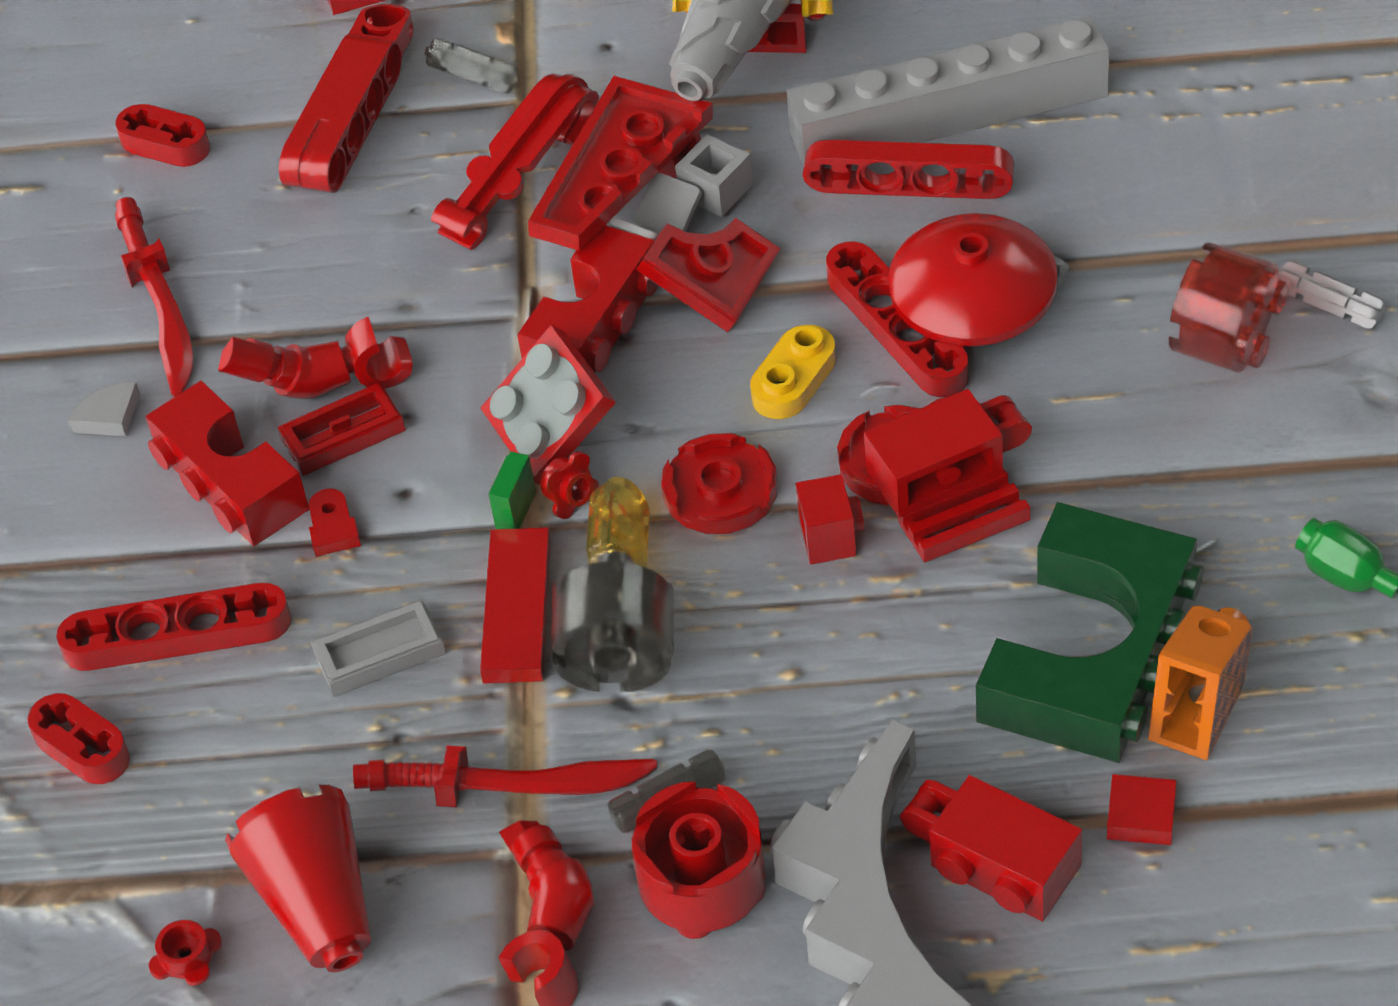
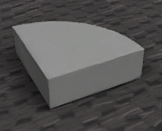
[68,382,140,436]

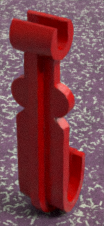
[431,73,599,250]

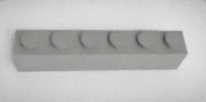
[786,16,1109,168]

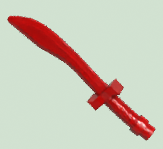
[115,197,194,397]
[353,745,657,808]

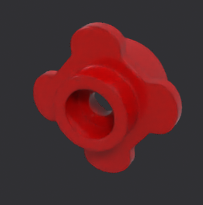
[540,451,599,519]
[148,920,222,986]

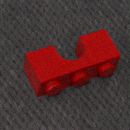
[517,225,659,373]
[145,380,309,547]

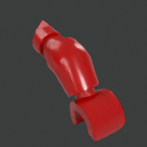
[218,317,413,399]
[498,820,594,1006]

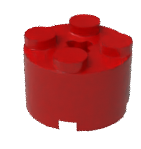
[631,781,766,939]

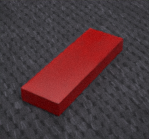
[480,527,551,684]

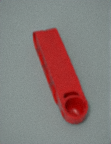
[279,4,414,193]

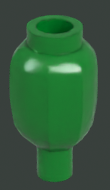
[1295,518,1398,599]

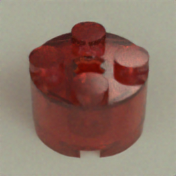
[1169,242,1289,373]

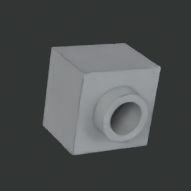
[675,134,753,217]

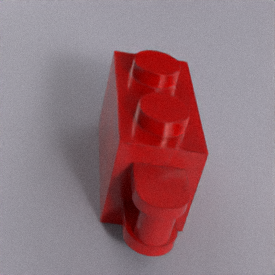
[864,389,1032,518]
[900,775,1082,922]

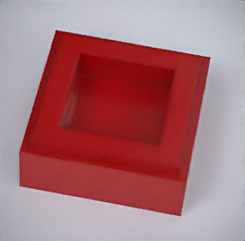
[1106,774,1176,845]

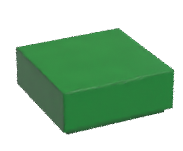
[488,451,536,529]

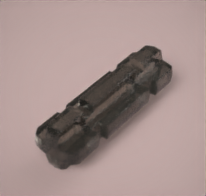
[424,38,519,94]
[608,749,726,833]

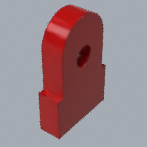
[309,488,361,557]

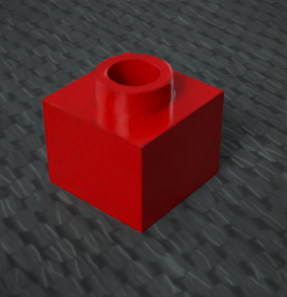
[795,474,864,565]

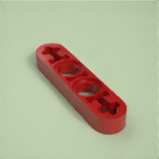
[802,140,1015,199]
[826,241,968,397]
[56,583,292,671]

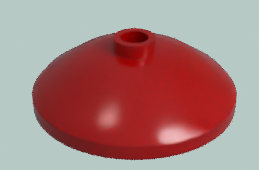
[888,213,1058,346]

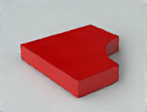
[636,218,781,333]

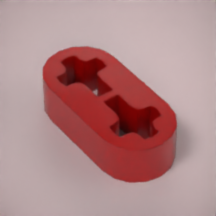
[115,104,210,167]
[27,693,130,784]

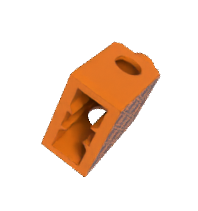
[1148,605,1253,761]

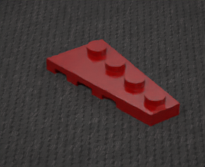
[528,76,713,251]

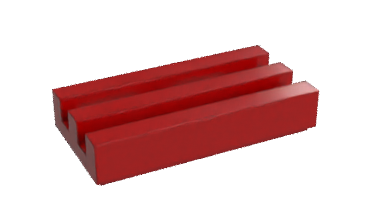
[277,382,406,476]
[898,468,1030,563]

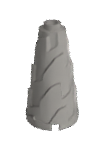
[669,0,792,101]

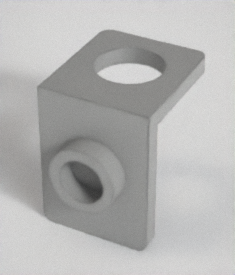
[608,172,702,241]

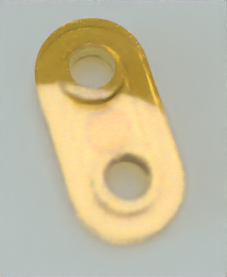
[586,476,650,586]

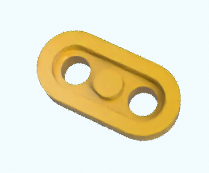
[750,325,836,419]

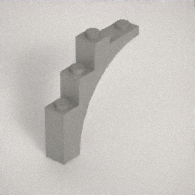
[769,719,972,1006]

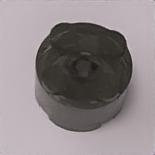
[551,552,674,692]

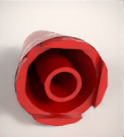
[225,784,371,973]

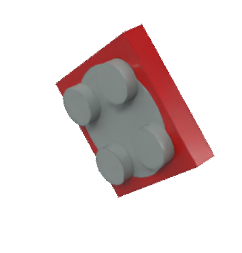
[480,325,616,484]

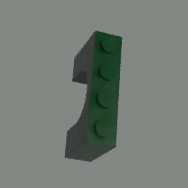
[975,502,1204,763]

